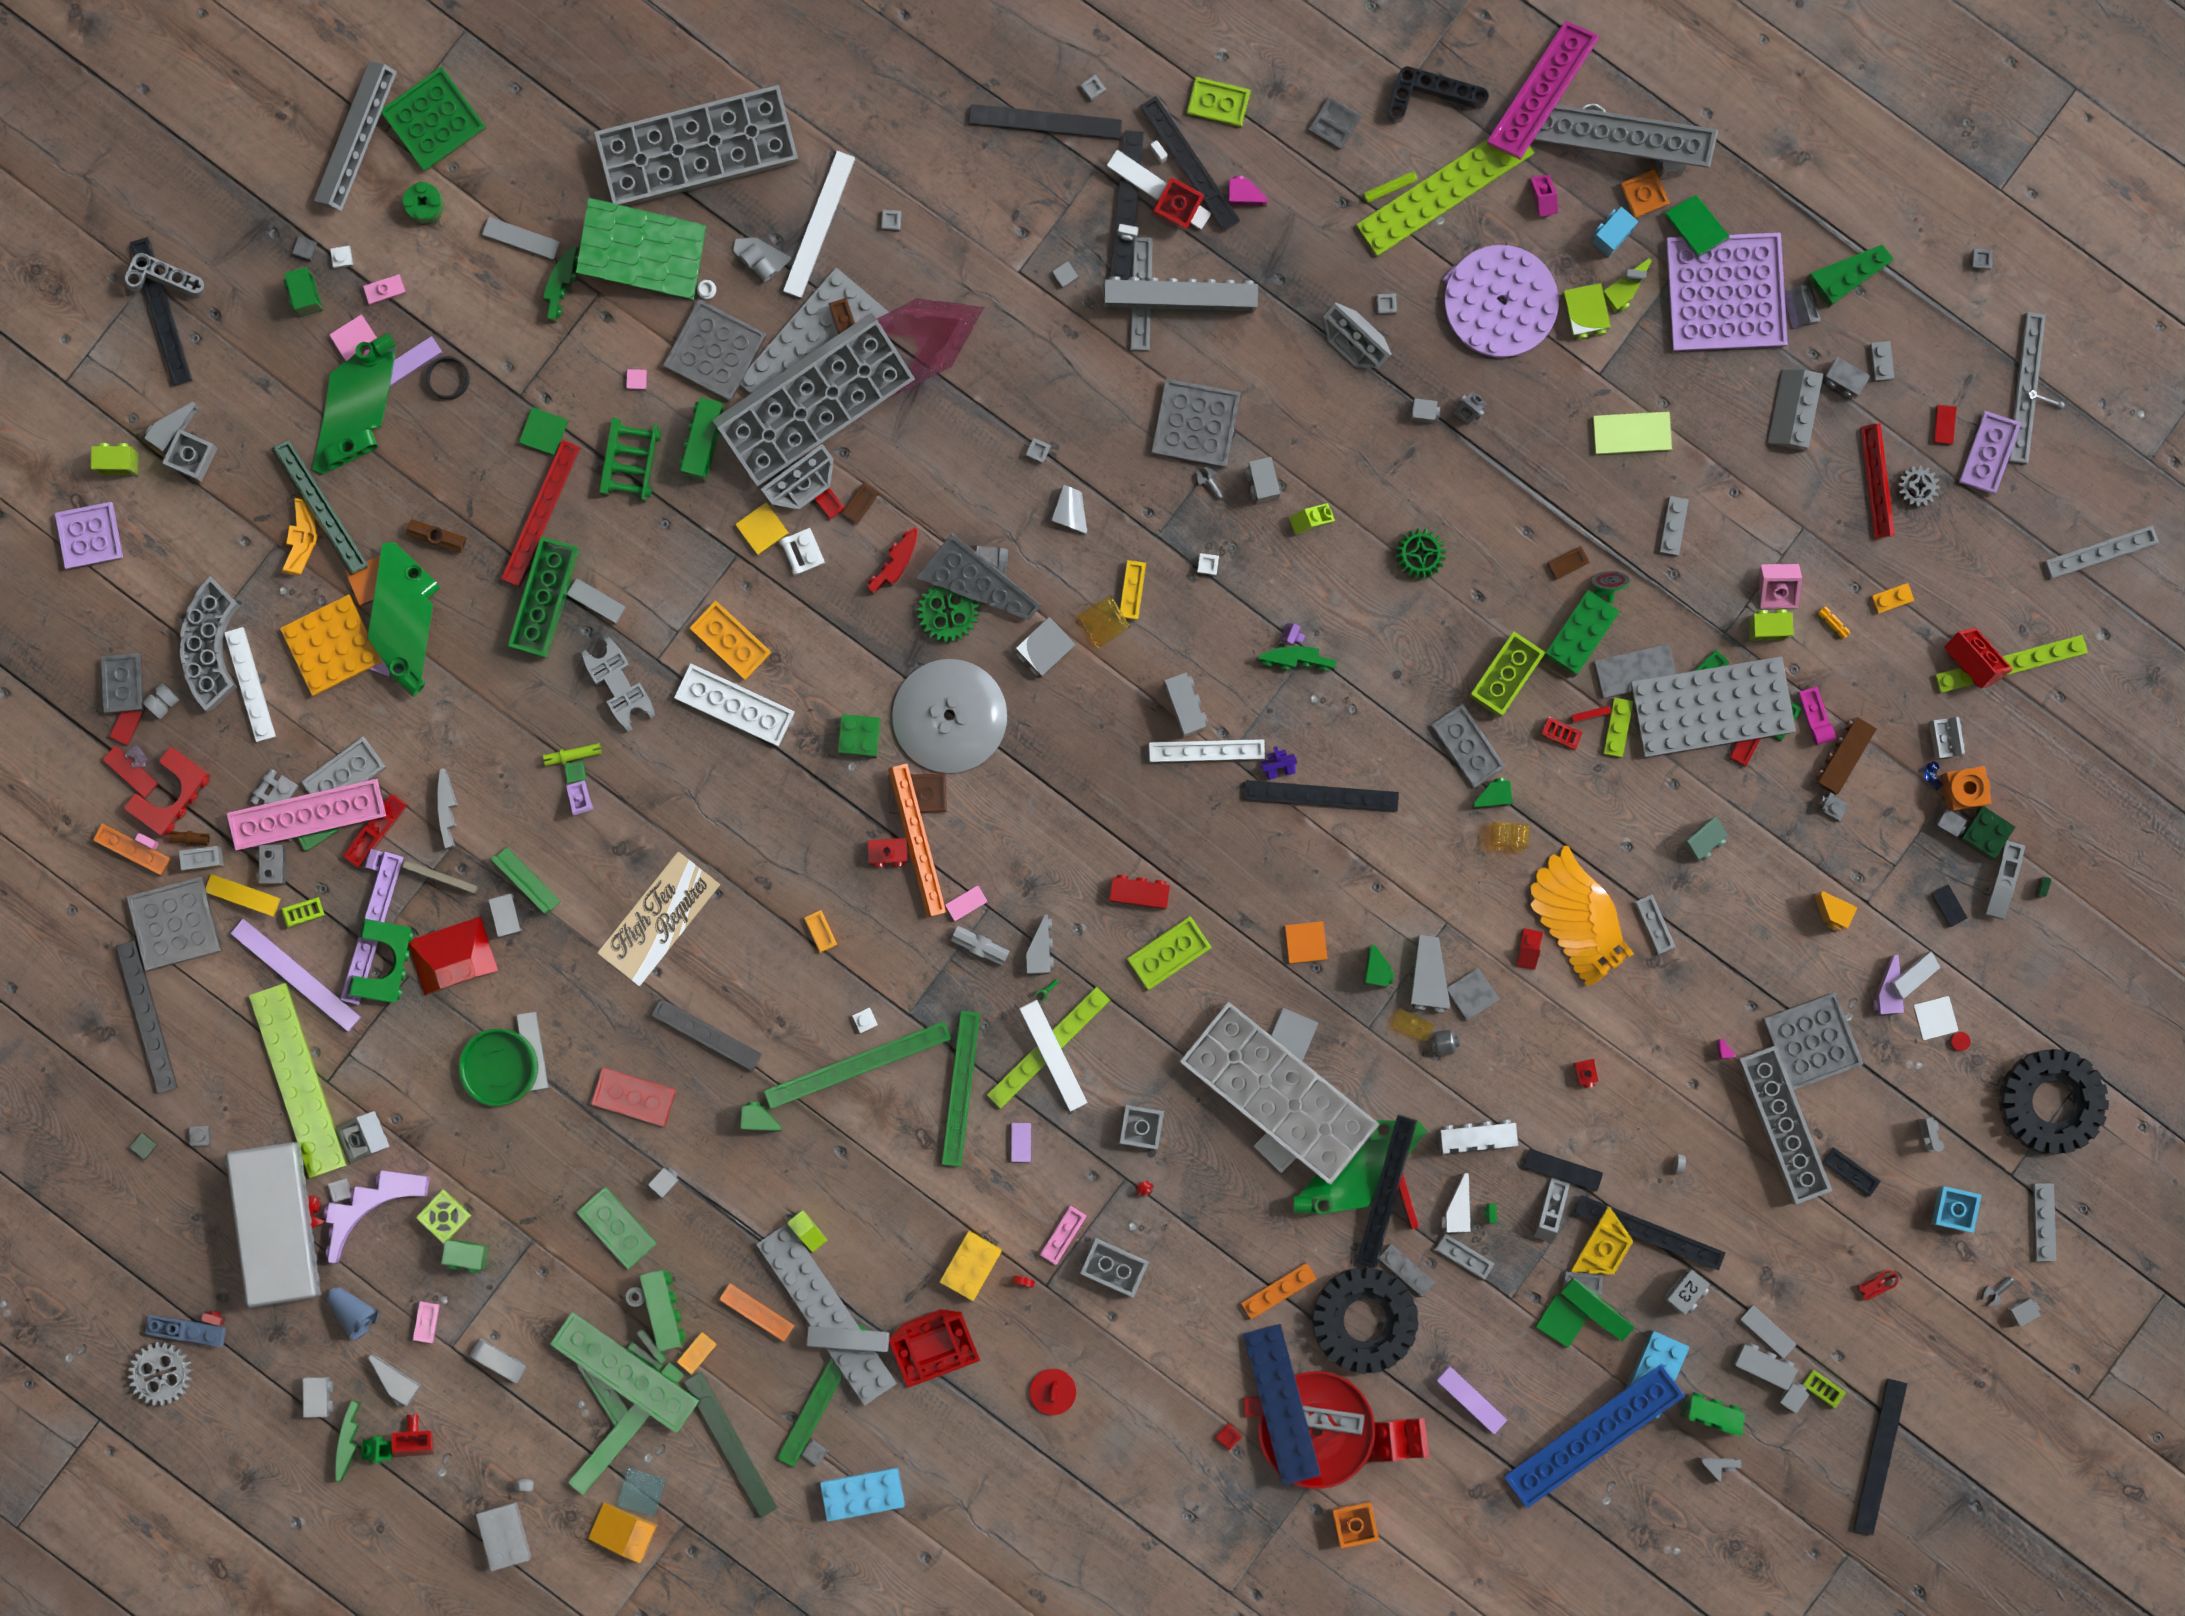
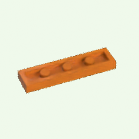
[93,823,171,876]
[1241,1262,1317,1320]
[719,1283,795,1342]

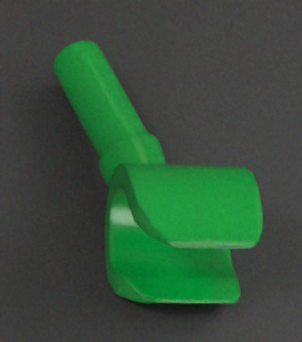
[1035,979,1059,1002]

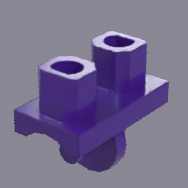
[1260,746,1297,780]

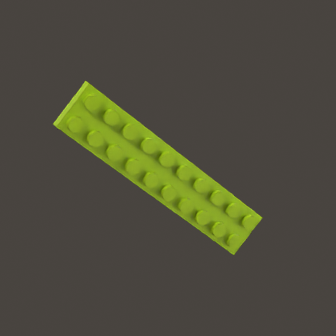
[1356,138,1534,257]
[249,983,348,1178]

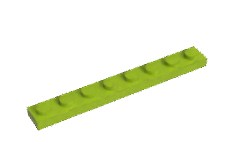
[1935,635,2088,693]
[988,987,1110,1109]

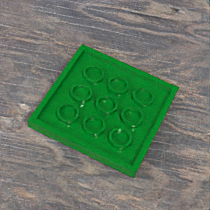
[381,66,486,172]

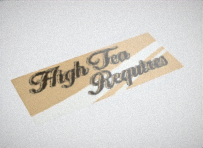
[598,852,720,986]

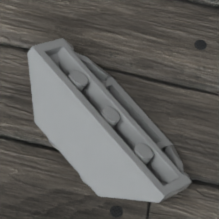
[1323,303,1392,369]
[761,444,834,510]

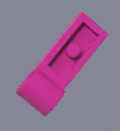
[1798,686,1836,745]

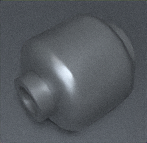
[1431,1030,1460,1056]

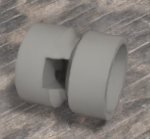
[143,683,180,719]

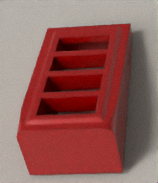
[1540,717,1583,750]

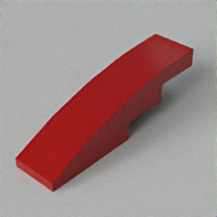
[343,794,408,868]

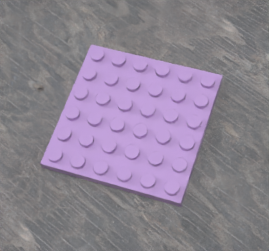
[1666,233,1788,351]

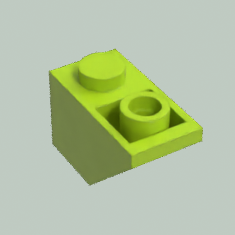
[1289,503,1335,535]

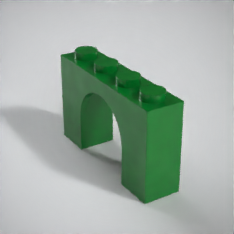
[348,918,413,1003]

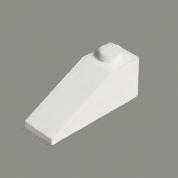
[1442,1173,1470,1232]

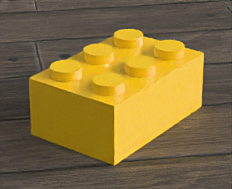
[940,1230,1003,1301]

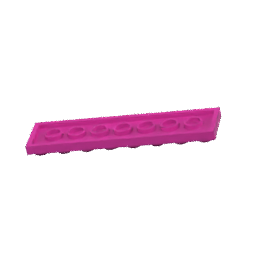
[1487,21,1599,160]

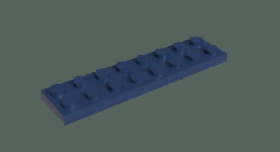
[1243,1324,1321,1486]

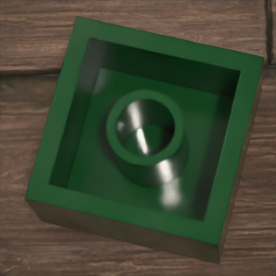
[1958,806,2015,860]

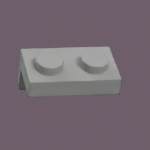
[1929,717,1965,759]

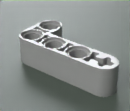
[125,253,204,298]

